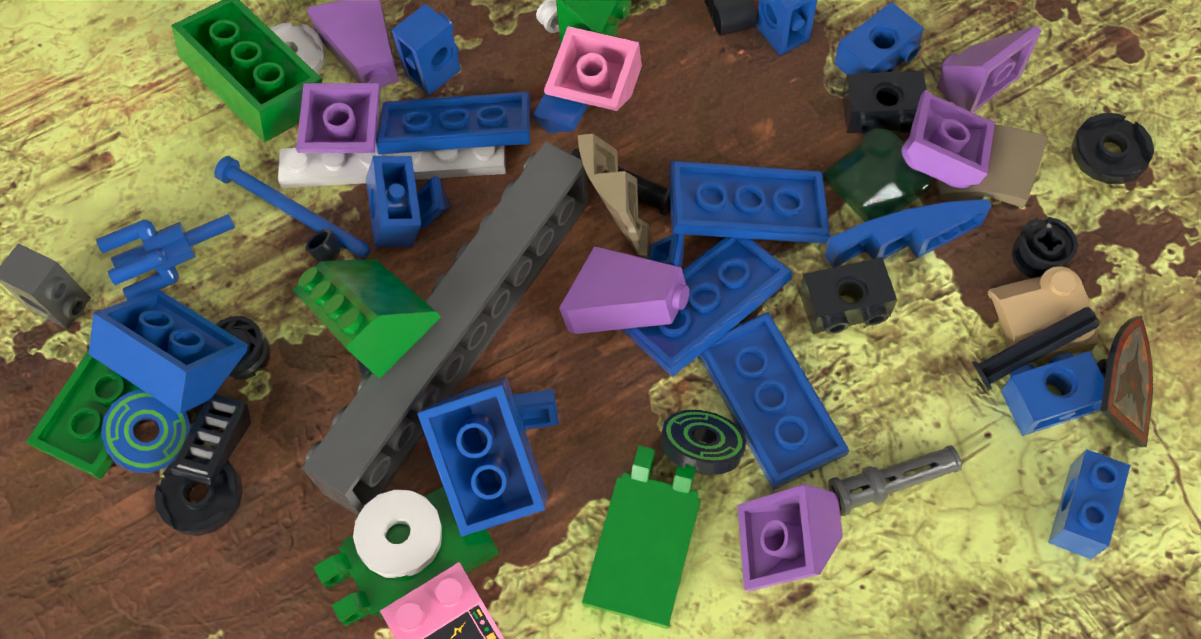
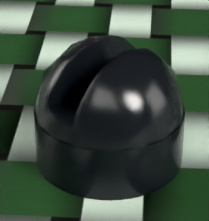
[305,229,341,262]

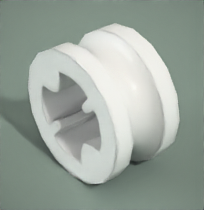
[536,0,559,33]

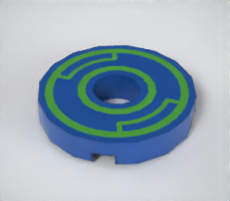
[101,389,190,473]

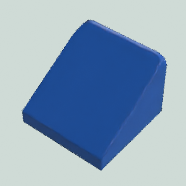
[533,94,588,133]

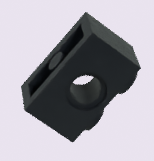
[842,71,926,135]
[799,257,897,334]

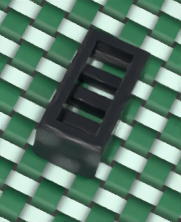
[171,394,251,485]

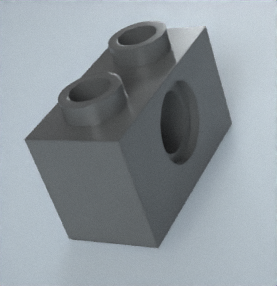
[0,243,91,329]

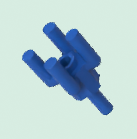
[96,214,235,300]

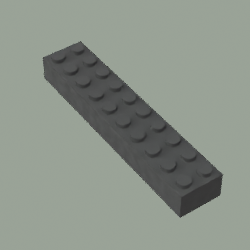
[302,142,590,516]

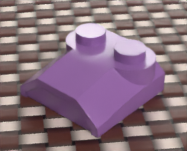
[902,90,995,188]

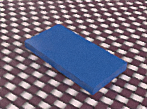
[376,92,531,154]
[669,161,830,244]
[620,237,792,377]
[699,312,850,490]

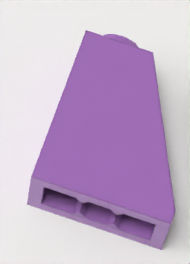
[307,0,399,88]
[559,246,689,334]

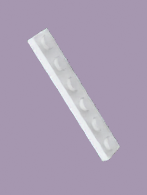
[278,144,506,189]

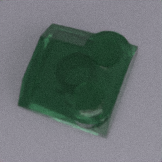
[822,129,932,222]

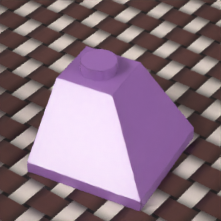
[936,26,1042,113]
[296,83,380,153]
[737,484,843,592]

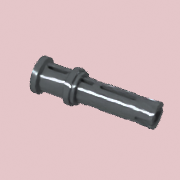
[828,445,962,516]

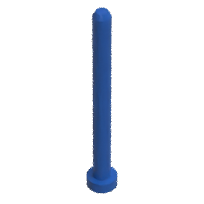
[214,156,371,257]

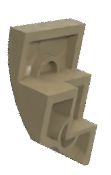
[936,124,1048,208]
[578,134,650,260]

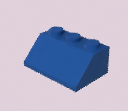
[89,289,248,414]
[417,376,548,537]

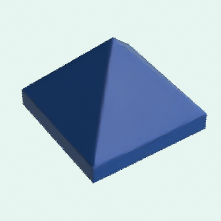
[417,176,451,229]
[649,234,684,268]

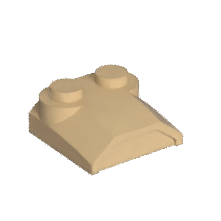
[988,267,1098,361]

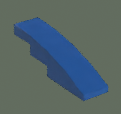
[825,199,992,268]

